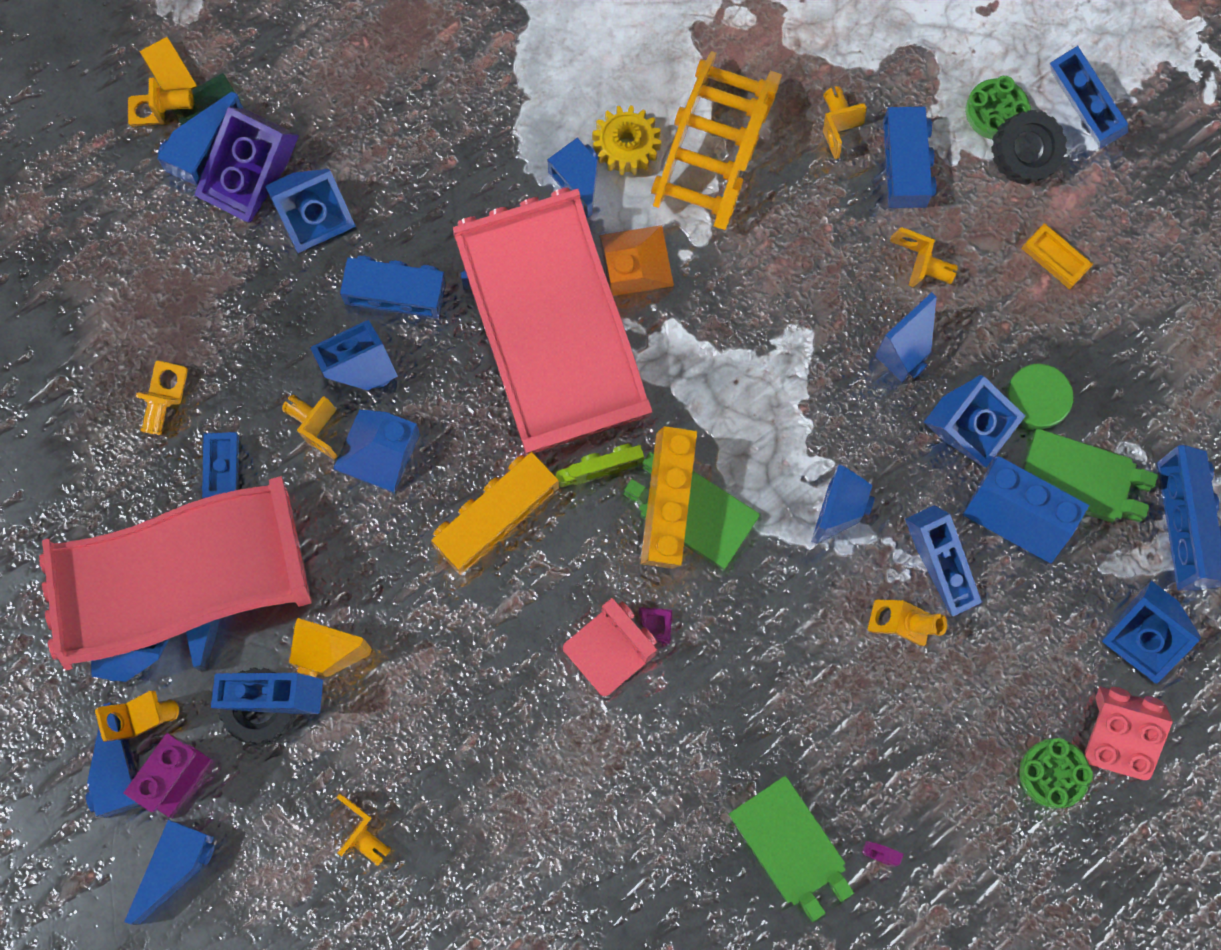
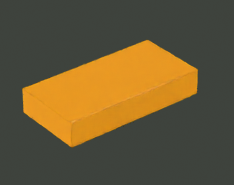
[140,37,199,94]
[1021,223,1093,290]

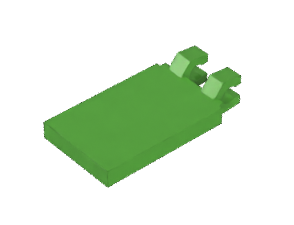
[1023,428,1158,523]
[623,452,761,571]
[728,775,854,922]

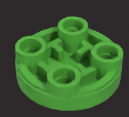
[965,75,1031,139]
[1005,364,1073,430]
[1019,738,1093,809]

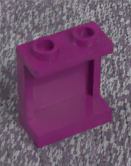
[124,733,213,818]

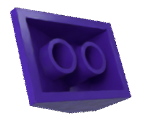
[194,107,299,223]

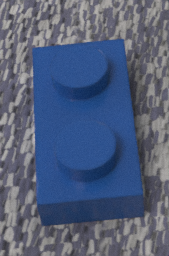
[202,432,239,499]

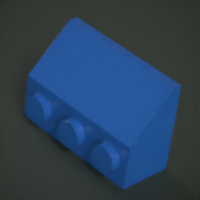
[962,456,1089,564]

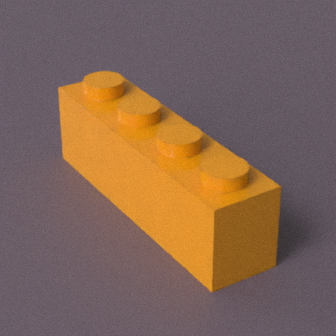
[640,426,697,569]
[431,451,559,576]

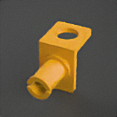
[128,77,194,127]
[823,86,867,159]
[890,227,958,287]
[136,360,188,435]
[282,394,338,460]
[868,599,947,646]
[95,690,179,742]
[336,792,391,866]

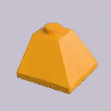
[289,618,372,677]

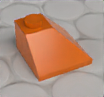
[599,225,674,296]

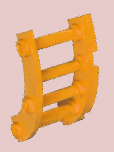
[651,51,782,230]

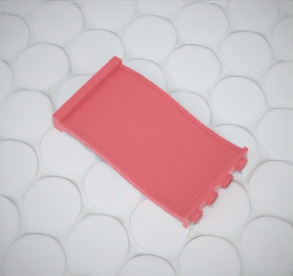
[453,188,653,456]
[39,476,312,671]

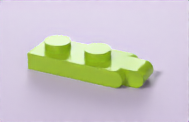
[556,444,644,487]

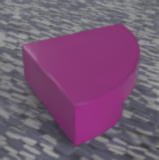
[639,607,673,645]
[862,841,904,867]

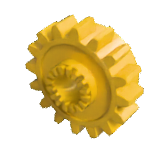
[592,105,661,175]

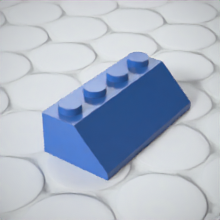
[1157,445,1221,591]

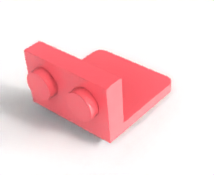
[563,598,657,697]
[1084,686,1173,780]

